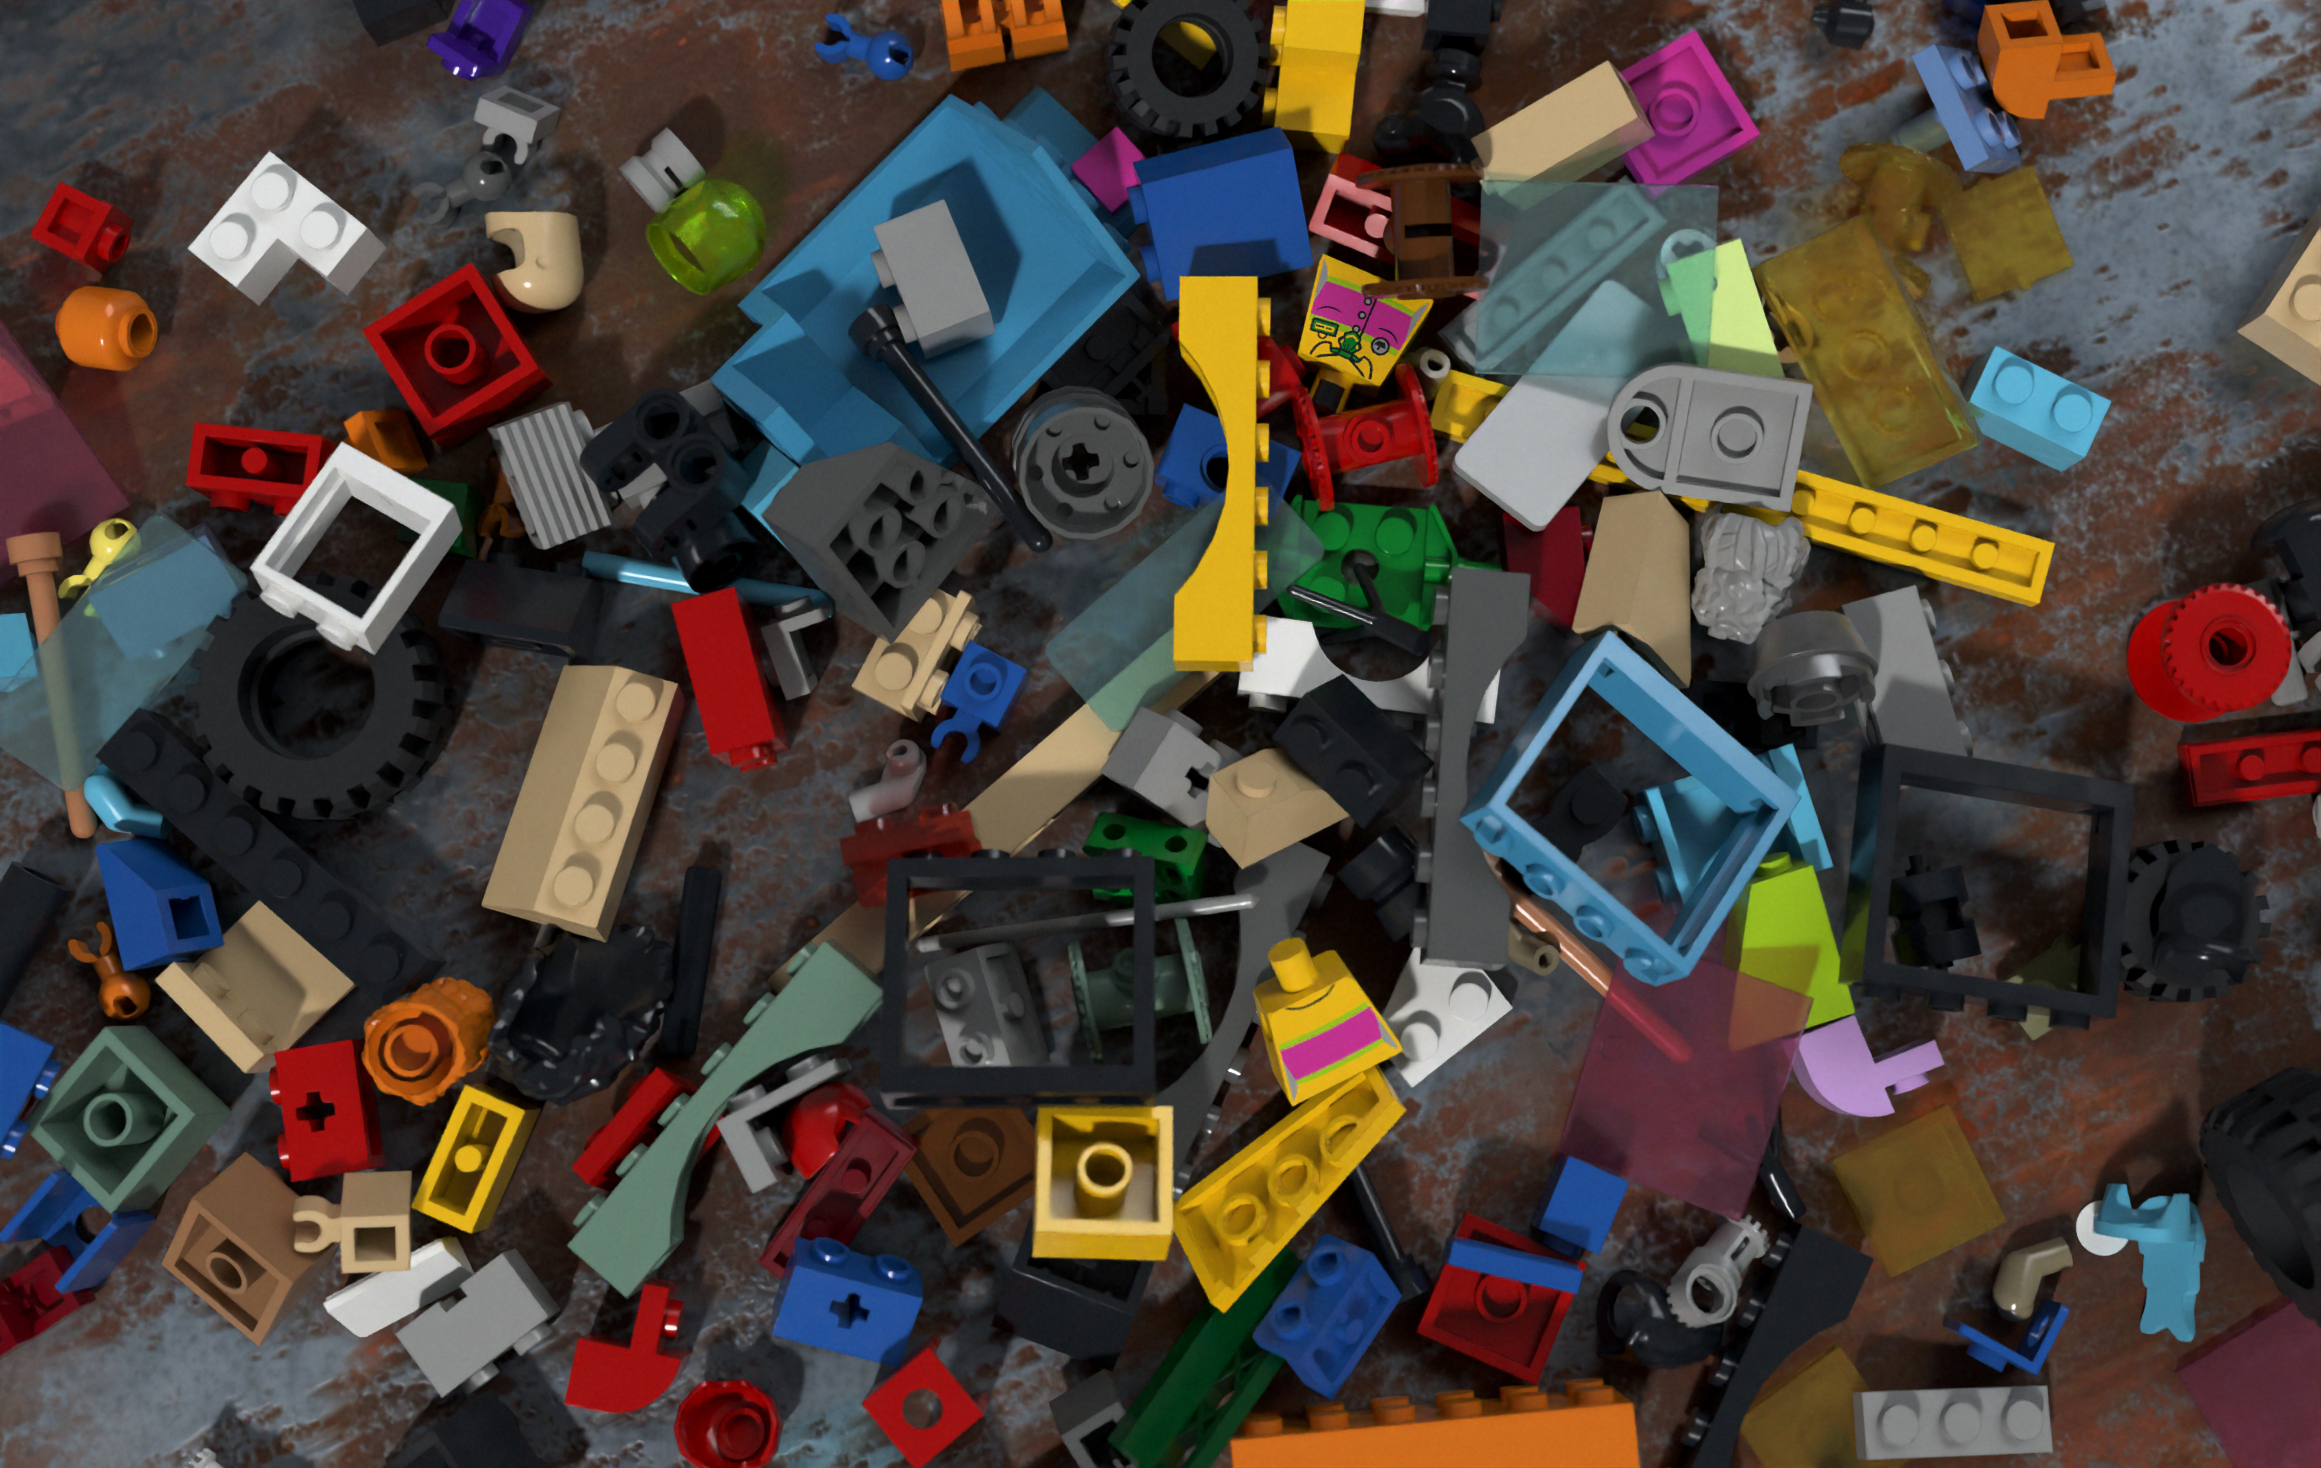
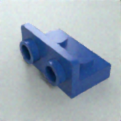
[1253,1234,1402,1402]

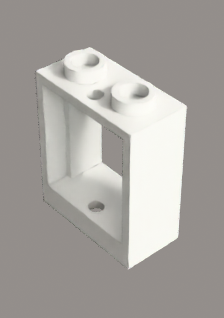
[250,442,463,655]

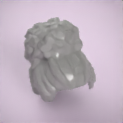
[1690,502,1811,645]

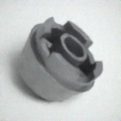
[1747,611,1878,726]

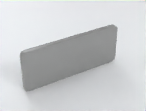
[1452,279,1689,531]

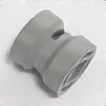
[618,128,708,216]

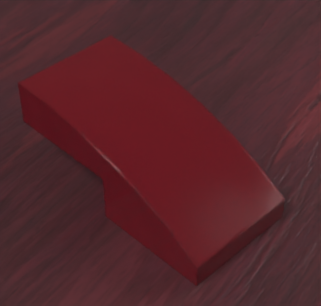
[0,1244,96,1360]

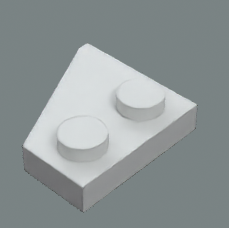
[1381,948,1513,1088]

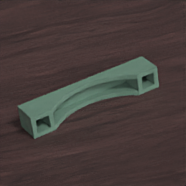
[567,939,883,1298]

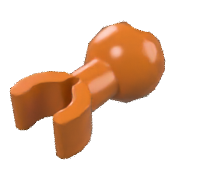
[68,921,152,1021]

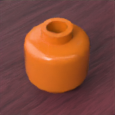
[55,285,158,371]

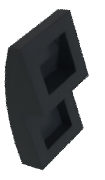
[1680,679,1817,750]

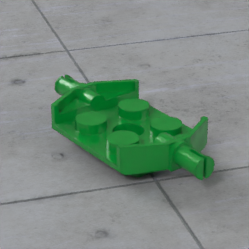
[1255,495,1502,631]

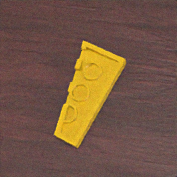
[1173,1065,1407,1313]

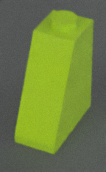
[1713,852,1856,1052]

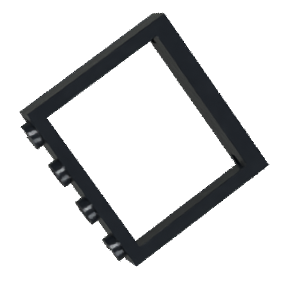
[1838,743,2135,1032]
[879,848,1156,1109]

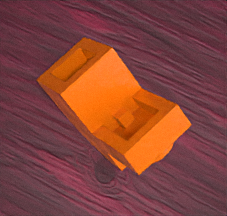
[1977,0,2117,119]

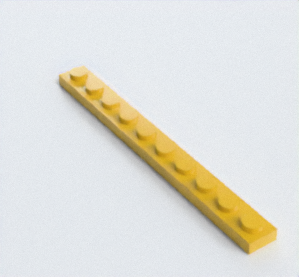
[1430,369,2055,607]

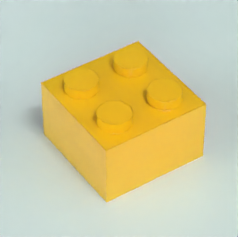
[1032,1106,1173,1261]

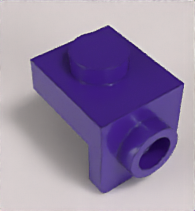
[426,0,534,81]

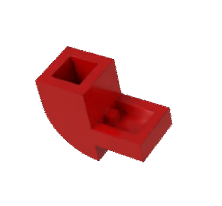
[564,1278,691,1413]

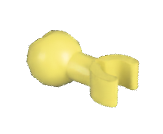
[57,518,143,616]

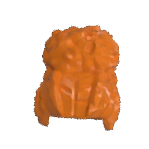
[362,977,496,1106]

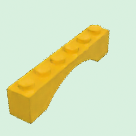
[1173,276,1271,672]

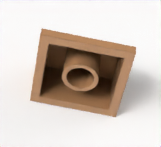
[161,1152,341,1347]

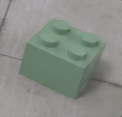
[25,1026,233,1214]

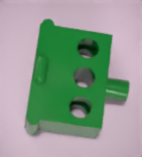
[1082,811,1209,918]

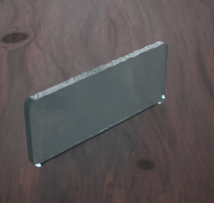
[1045,471,1324,732]
[0,513,248,792]

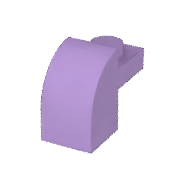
[1781,1015,1945,1117]

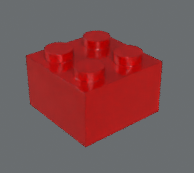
[362,262,554,451]

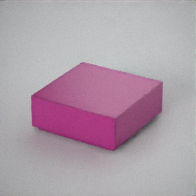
[1070,127,1146,218]

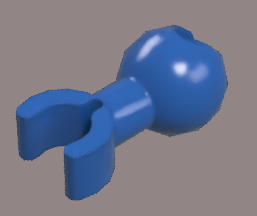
[814,13,915,81]

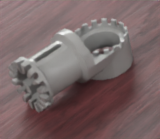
[1667,1209,1770,1328]

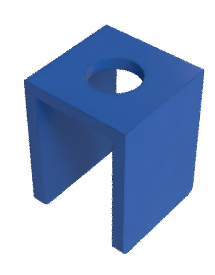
[0,1169,157,1294]

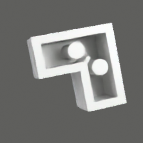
[188,151,387,306]

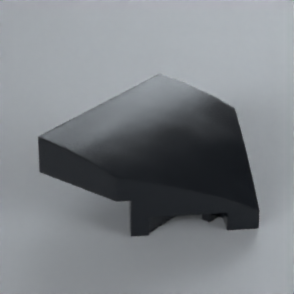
[1039,288,1169,415]

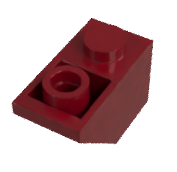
[1495,506,1593,642]

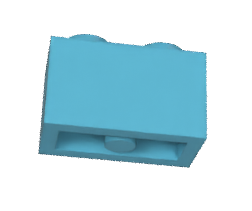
[1948,345,2112,472]

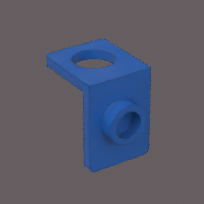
[1942,1298,2070,1375]

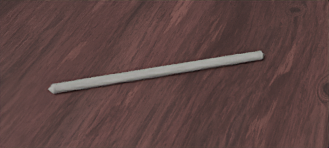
[914,892,1260,953]

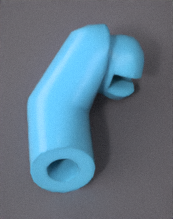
[84,764,172,840]

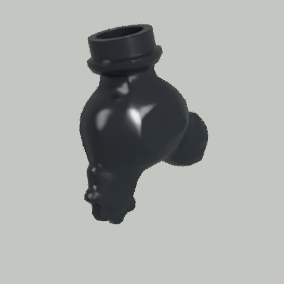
[1373,48,1485,200]

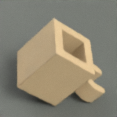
[293,1171,413,1273]

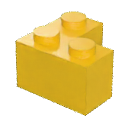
[1262,0,1365,154]

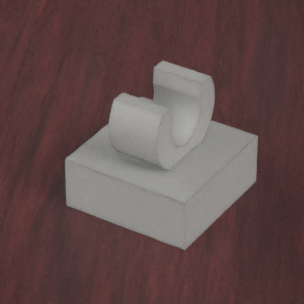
[473,85,561,165]

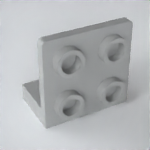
[716,1053,852,1193]

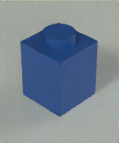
[1531,1153,1629,1259]

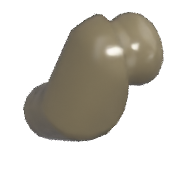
[1992,1236,2073,1322]

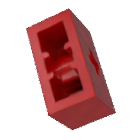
[269,1039,386,1182]

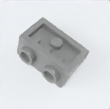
[924,940,1051,1066]

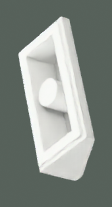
[323,1235,474,1337]

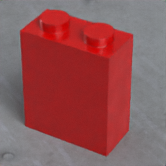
[671,587,791,773]

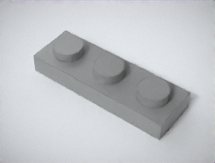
[1852,1385,2053,1460]

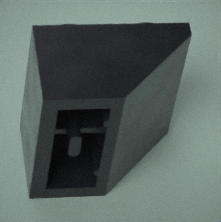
[991,1212,1156,1372]

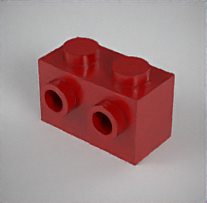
[186,422,337,518]

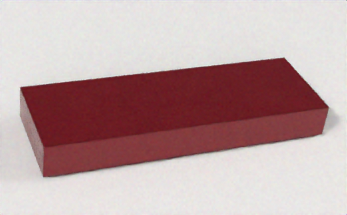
[757,1106,922,1280]

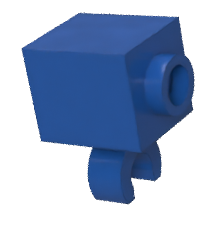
[931,640,1030,766]

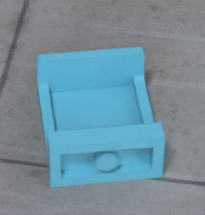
[1631,743,1833,915]

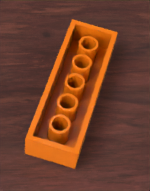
[1229,1378,1640,1468]

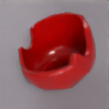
[780,1081,871,1180]
[673,1378,783,1468]

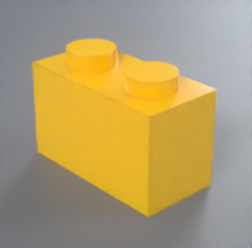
[411,1083,541,1233]

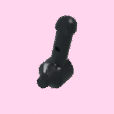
[1810,0,1875,51]

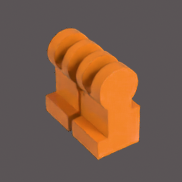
[940,0,1070,72]

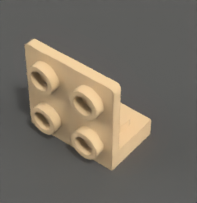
[852,588,984,724]
[155,900,357,1073]

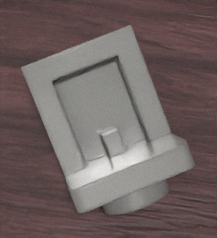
[761,595,833,701]

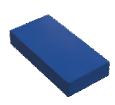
[1442,1235,1583,1294]

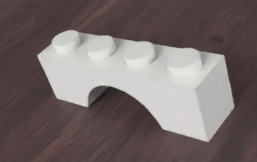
[1236,614,1501,738]

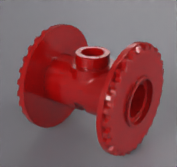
[1293,363,1438,511]
[2126,583,2292,723]

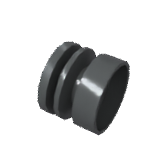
[1010,386,1154,540]

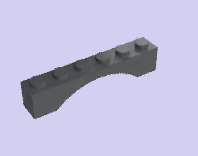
[1410,567,1531,971]
[1156,841,1335,1202]

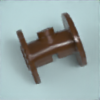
[1355,163,1490,300]

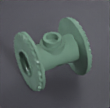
[1068,918,1212,1065]

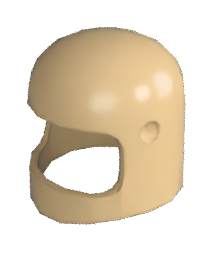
[485,212,584,314]

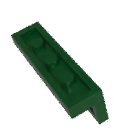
[1107,1245,1303,1468]

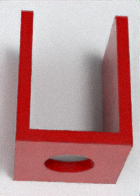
[861,1333,990,1468]

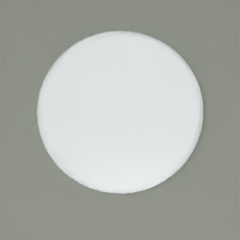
[2076,1201,2128,1256]

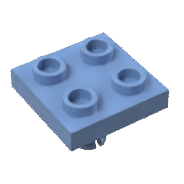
[1890,44,2022,174]

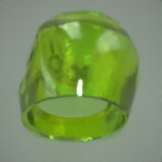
[645,178,768,296]

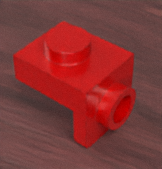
[29,181,135,276]

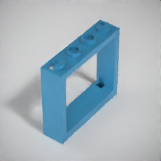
[1458,630,1801,987]

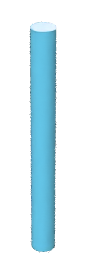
[582,550,835,618]

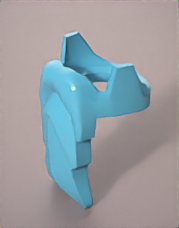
[2093,1184,2206,1342]

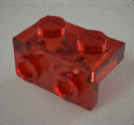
[839,803,983,908]

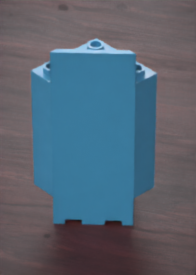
[709,85,1143,469]

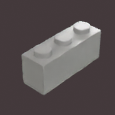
[1832,585,1973,790]

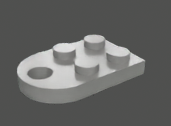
[1607,362,1814,512]

